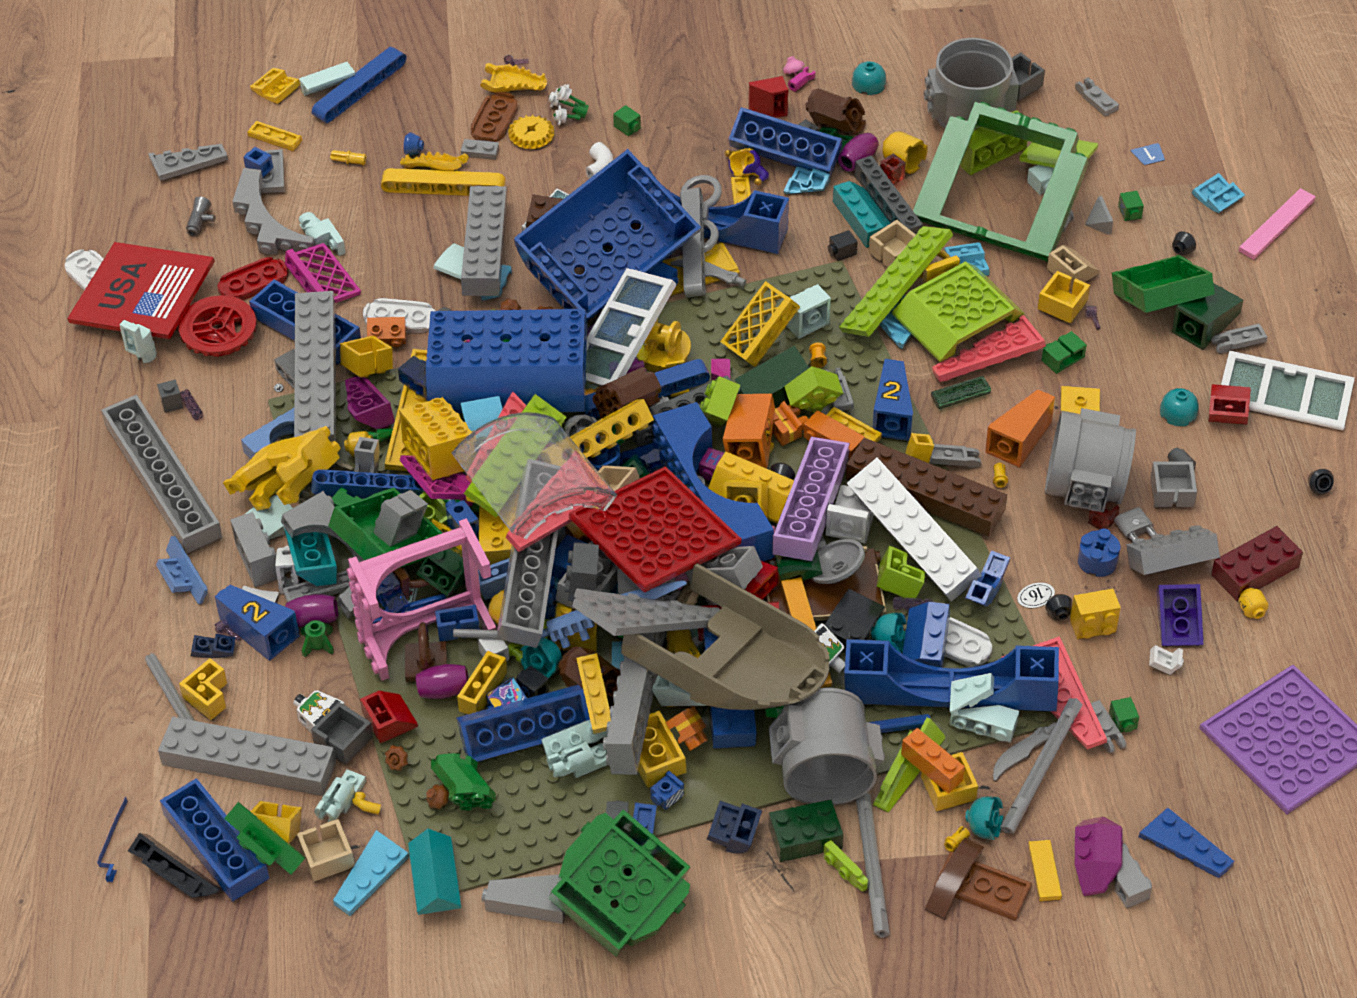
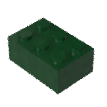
[768,799,844,862]

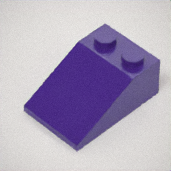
[1157,584,1204,646]

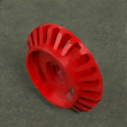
[179,295,257,357]

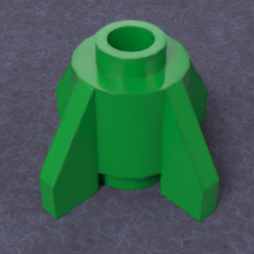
[301,620,334,657]

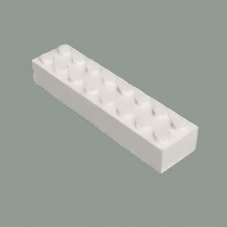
[847,458,982,602]

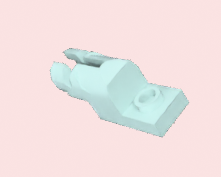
[299,212,346,256]
[120,320,157,363]
[547,742,607,778]
[314,769,366,822]

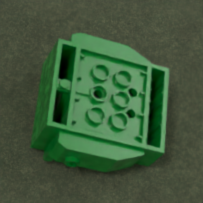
[549,809,691,957]

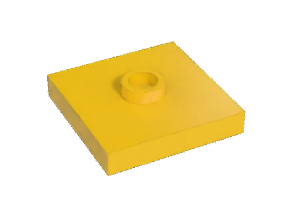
[1060,386,1100,414]

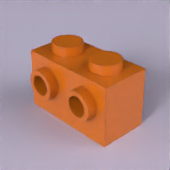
[367,317,406,347]

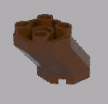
[805,89,866,134]
[592,367,662,419]
[558,646,621,708]

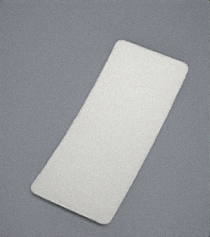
[242,586,279,602]

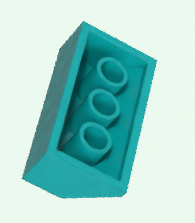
[833,181,891,248]
[281,516,337,586]

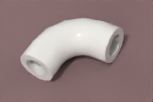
[585,142,613,179]

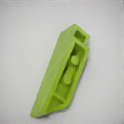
[873,717,945,812]

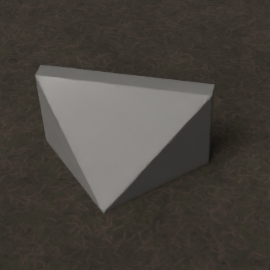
[1085,196,1113,234]

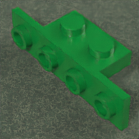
[224,801,306,875]

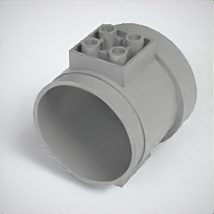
[924,38,1019,130]
[1045,408,1136,512]
[769,688,885,805]

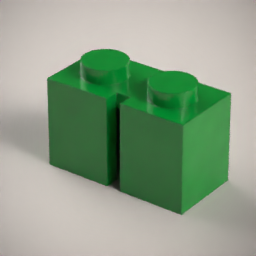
[1041,331,1087,374]

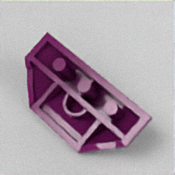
[1075,816,1123,896]

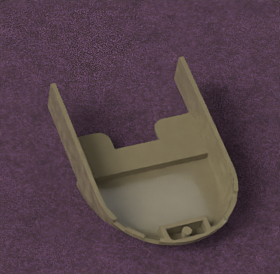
[621,564,830,710]

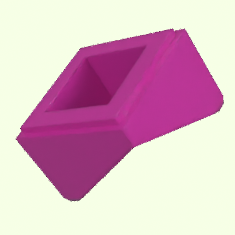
[711,359,730,381]

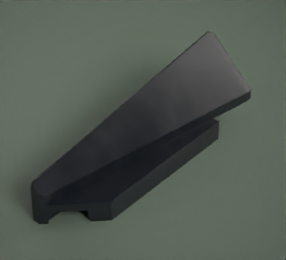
[128,833,223,898]

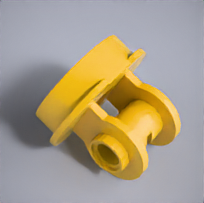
[636,318,691,373]

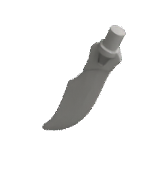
[670,259,746,287]
[993,722,1056,781]

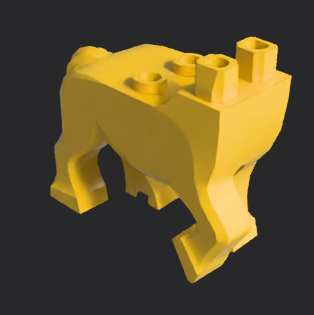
[223,426,341,511]

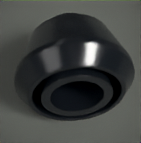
[1172,231,1196,255]
[769,463,795,480]
[1308,469,1334,495]
[1045,594,1072,620]

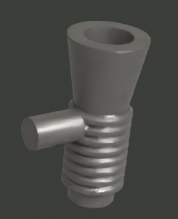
[186,197,216,236]

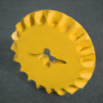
[508,114,554,149]

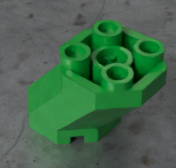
[431,753,496,811]

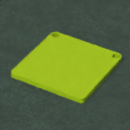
[1019,140,1098,168]

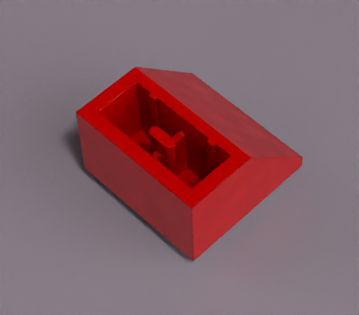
[748,76,789,118]
[1208,384,1251,425]
[360,690,418,744]

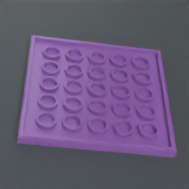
[1199,665,1357,814]

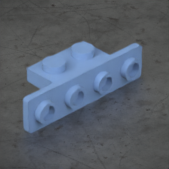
[156,536,208,604]

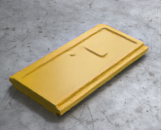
[663,243,740,296]

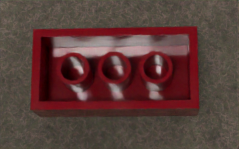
[1211,526,1303,601]

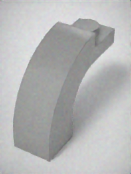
[354,437,380,473]

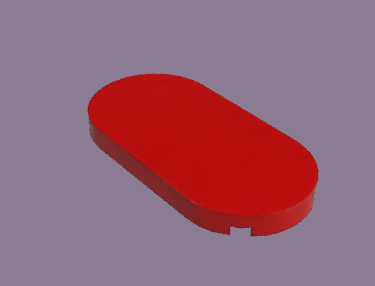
[217,257,288,300]

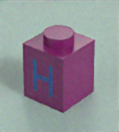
[699,448,724,480]

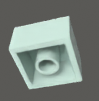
[786,284,831,339]

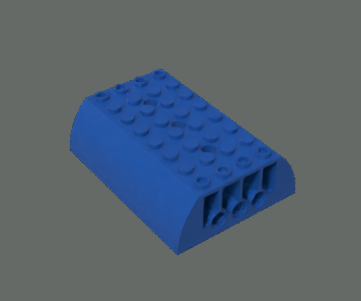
[514,149,701,321]
[426,309,587,413]

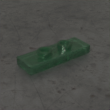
[931,376,991,409]

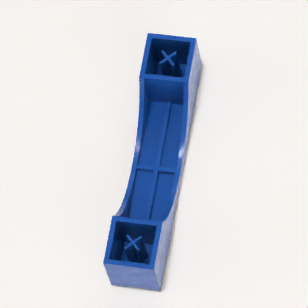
[646,167,789,254]
[651,402,775,562]
[844,639,1059,711]

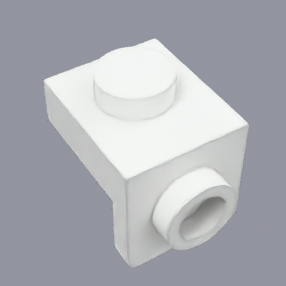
[1149,645,1184,675]

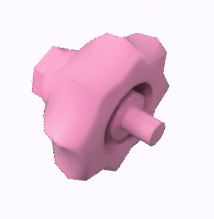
[783,56,805,76]

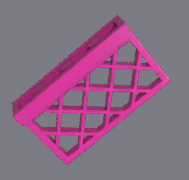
[285,243,361,303]
[399,455,473,506]

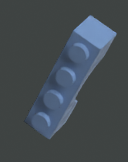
[241,408,294,459]

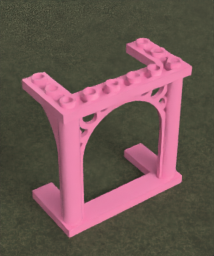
[347,518,496,681]

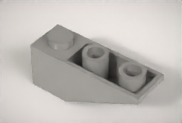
[1114,843,1152,909]

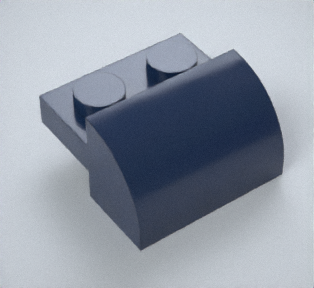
[706,800,762,853]

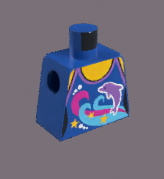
[480,677,527,711]

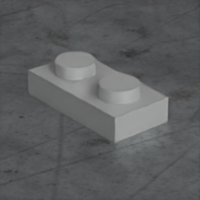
[461,139,499,160]

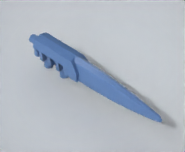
[541,581,687,648]

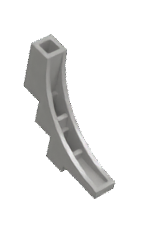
[232,168,315,255]

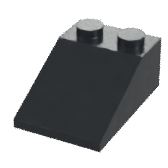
[825,589,885,651]

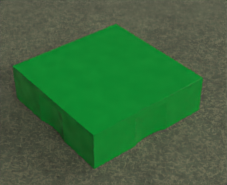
[1112,255,1215,313]
[328,488,443,569]

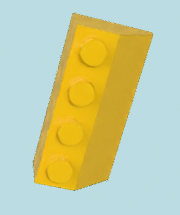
[708,451,794,524]

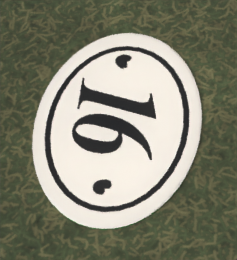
[1017,583,1055,608]

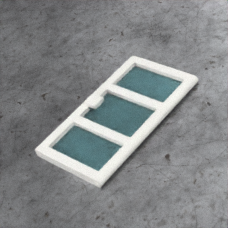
[586,268,677,387]
[1221,351,1354,431]

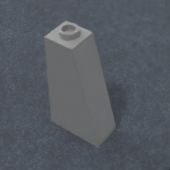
[482,875,565,923]

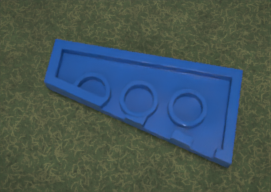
[1138,808,1234,878]

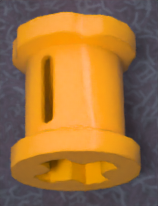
[809,343,827,368]

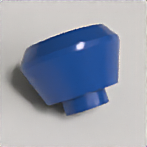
[404,132,424,156]

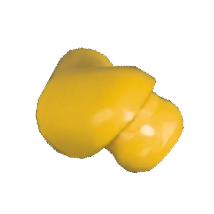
[352,792,381,815]

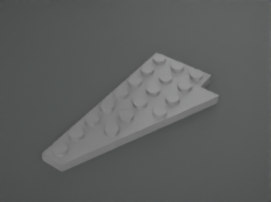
[572,589,721,636]

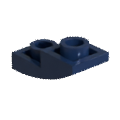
[190,634,236,658]

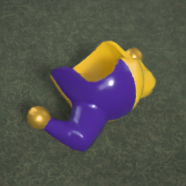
[725,148,769,186]

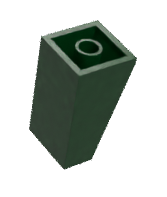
[1172,283,1244,350]
[735,345,809,408]

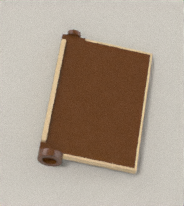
[763,546,887,621]

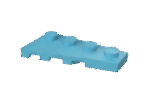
[333,830,409,916]

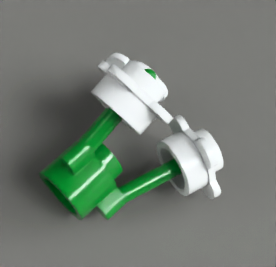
[549,84,589,126]

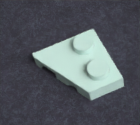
[950,673,994,717]

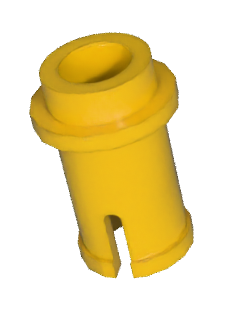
[993,463,1008,488]
[944,826,970,852]

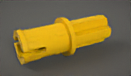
[330,150,367,165]

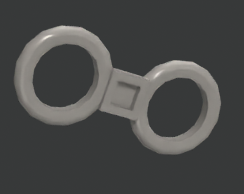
[680,175,722,253]

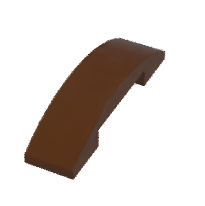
[925,838,984,920]

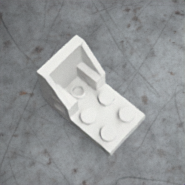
[826,485,874,543]

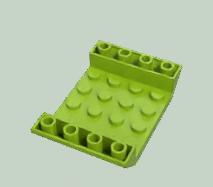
[892,261,1025,362]

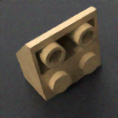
[1047,245,1100,290]

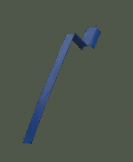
[97,797,128,883]

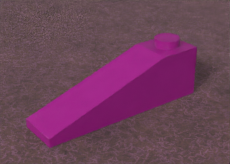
[345,375,395,429]

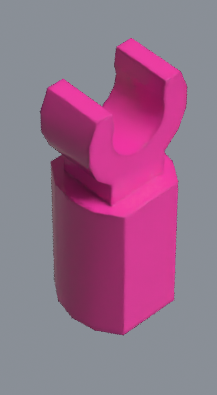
[788,67,816,92]

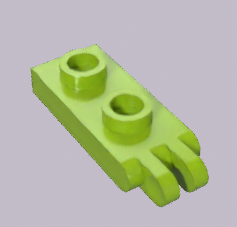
[824,840,868,891]

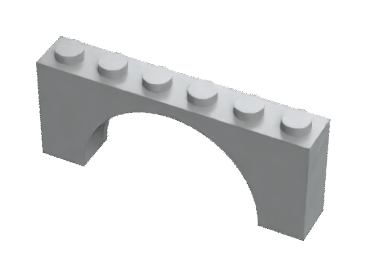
[281,491,391,619]

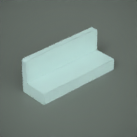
[299,62,355,96]

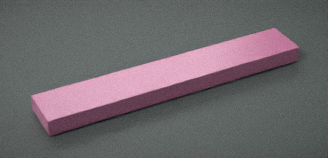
[1239,188,1316,260]

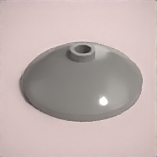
[811,539,865,584]

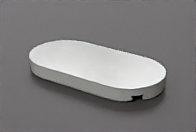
[65,249,103,290]
[363,298,436,334]
[944,617,992,666]

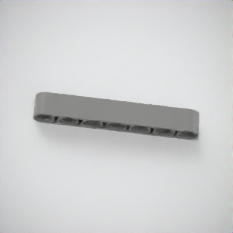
[681,187,706,298]

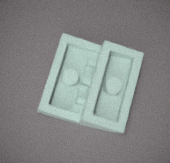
[434,244,464,279]
[245,495,293,540]

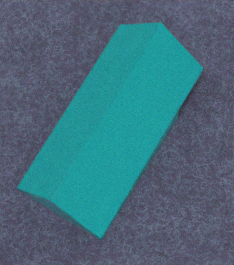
[408,828,462,915]

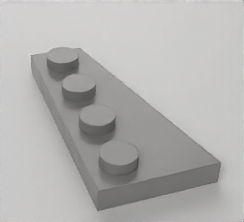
[148,144,228,181]

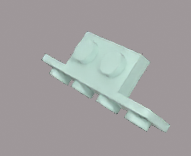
[541,720,608,757]

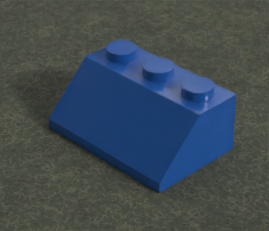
[902,602,950,668]

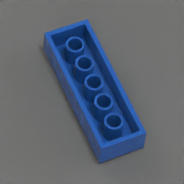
[729,107,842,178]
[249,280,361,365]
[703,628,756,748]
[456,685,590,761]
[160,778,270,902]

